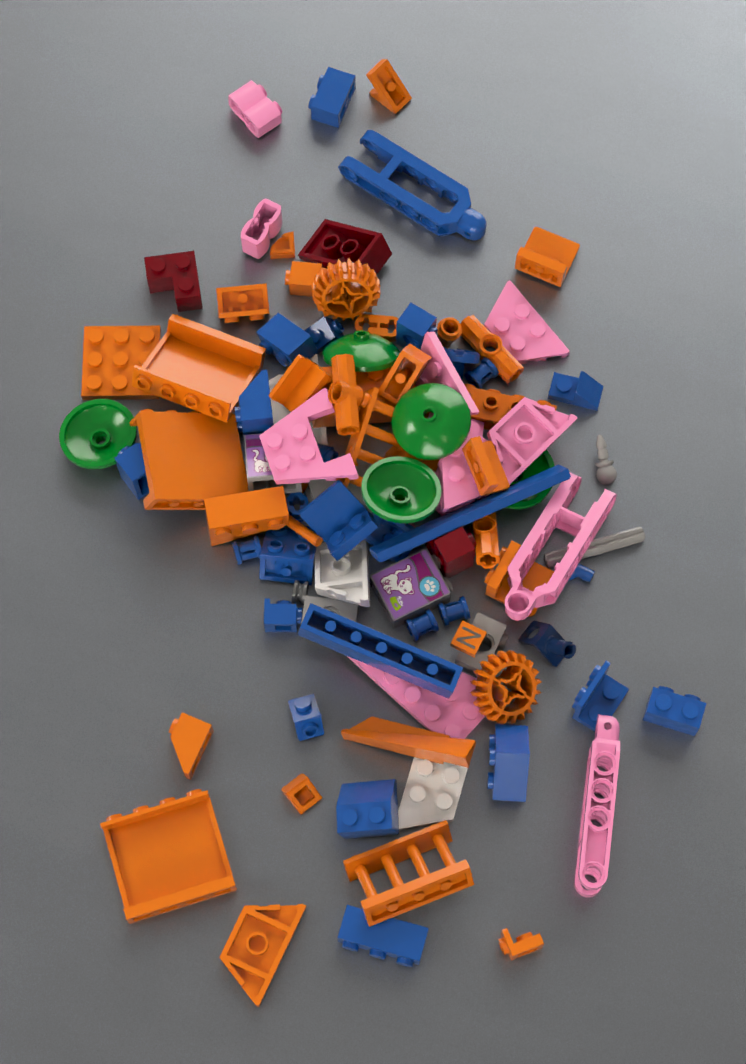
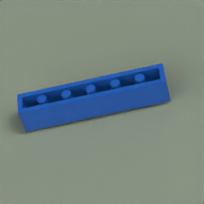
[298,603,463,699]

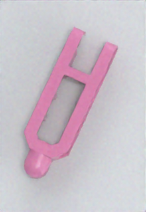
[505,472,617,621]
[574,714,620,898]

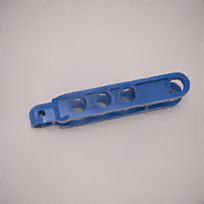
[338,130,487,240]

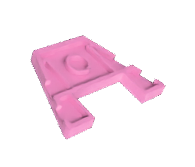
[259,388,359,485]

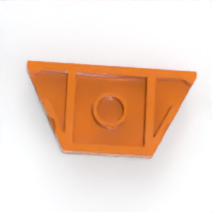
[219,904,307,1007]

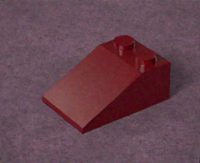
[298,219,392,275]

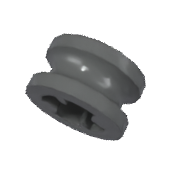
[292,580,309,605]

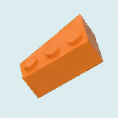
[204,486,289,547]

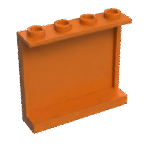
[132,314,266,423]
[130,409,249,510]
[100,789,237,924]

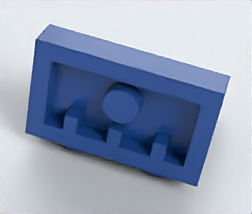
[299,480,378,561]
[259,525,318,586]
[572,660,629,732]

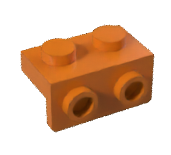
[216,283,270,323]

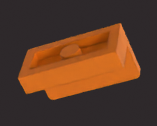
[269,354,331,412]
[462,436,510,496]

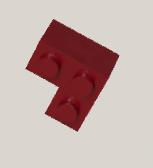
[144,250,203,312]
[424,526,477,579]

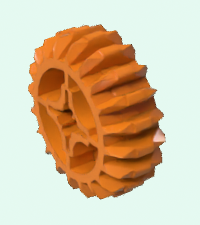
[312,258,381,322]
[470,650,542,724]

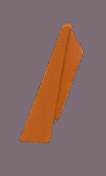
[341,716,476,768]

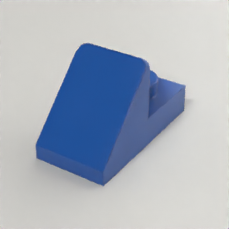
[548,371,604,411]

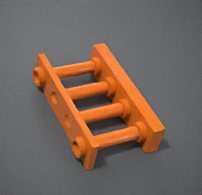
[336,387,430,501]
[343,820,474,927]

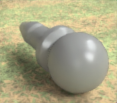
[595,434,617,485]

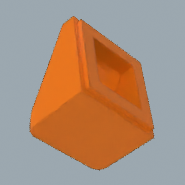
[281,773,322,815]

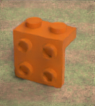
[484,540,554,617]

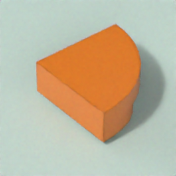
[270,231,295,259]

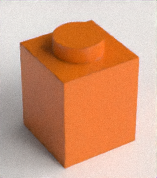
[285,261,322,297]

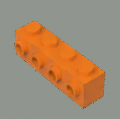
[464,383,557,430]

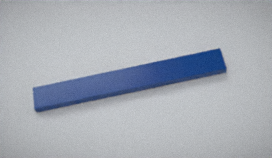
[369,464,571,562]

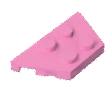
[484,280,570,364]
[415,332,479,418]
[487,397,577,485]
[439,430,490,513]

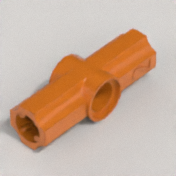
[460,315,524,384]
[328,354,363,436]
[473,498,500,569]

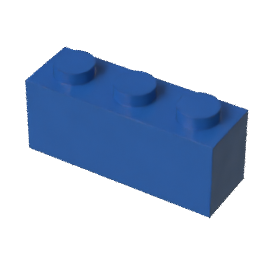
[337,905,429,967]

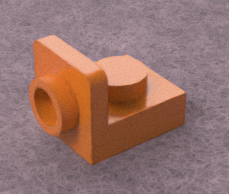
[498,928,544,961]

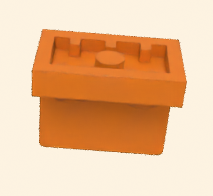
[515,227,580,287]

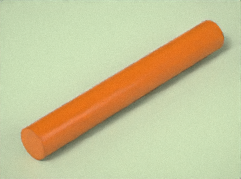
[287,515,323,547]

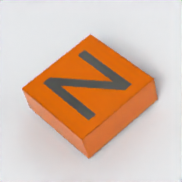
[450,620,487,658]

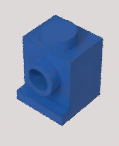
[264,598,303,632]

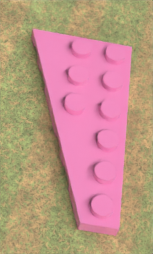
[347,656,485,739]

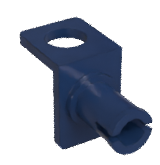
[518,620,576,667]

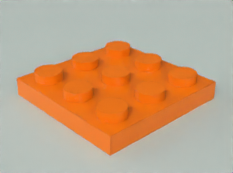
[81,325,161,400]

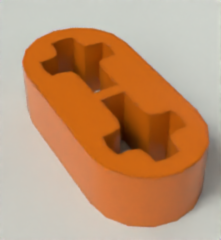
[355,314,398,342]

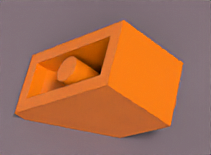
[378,343,431,405]
[169,712,214,780]

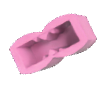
[228,80,282,138]
[241,198,282,259]

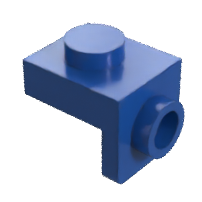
[304,316,344,355]
[288,694,325,741]

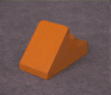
[366,59,412,114]

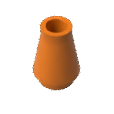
[437,317,462,349]

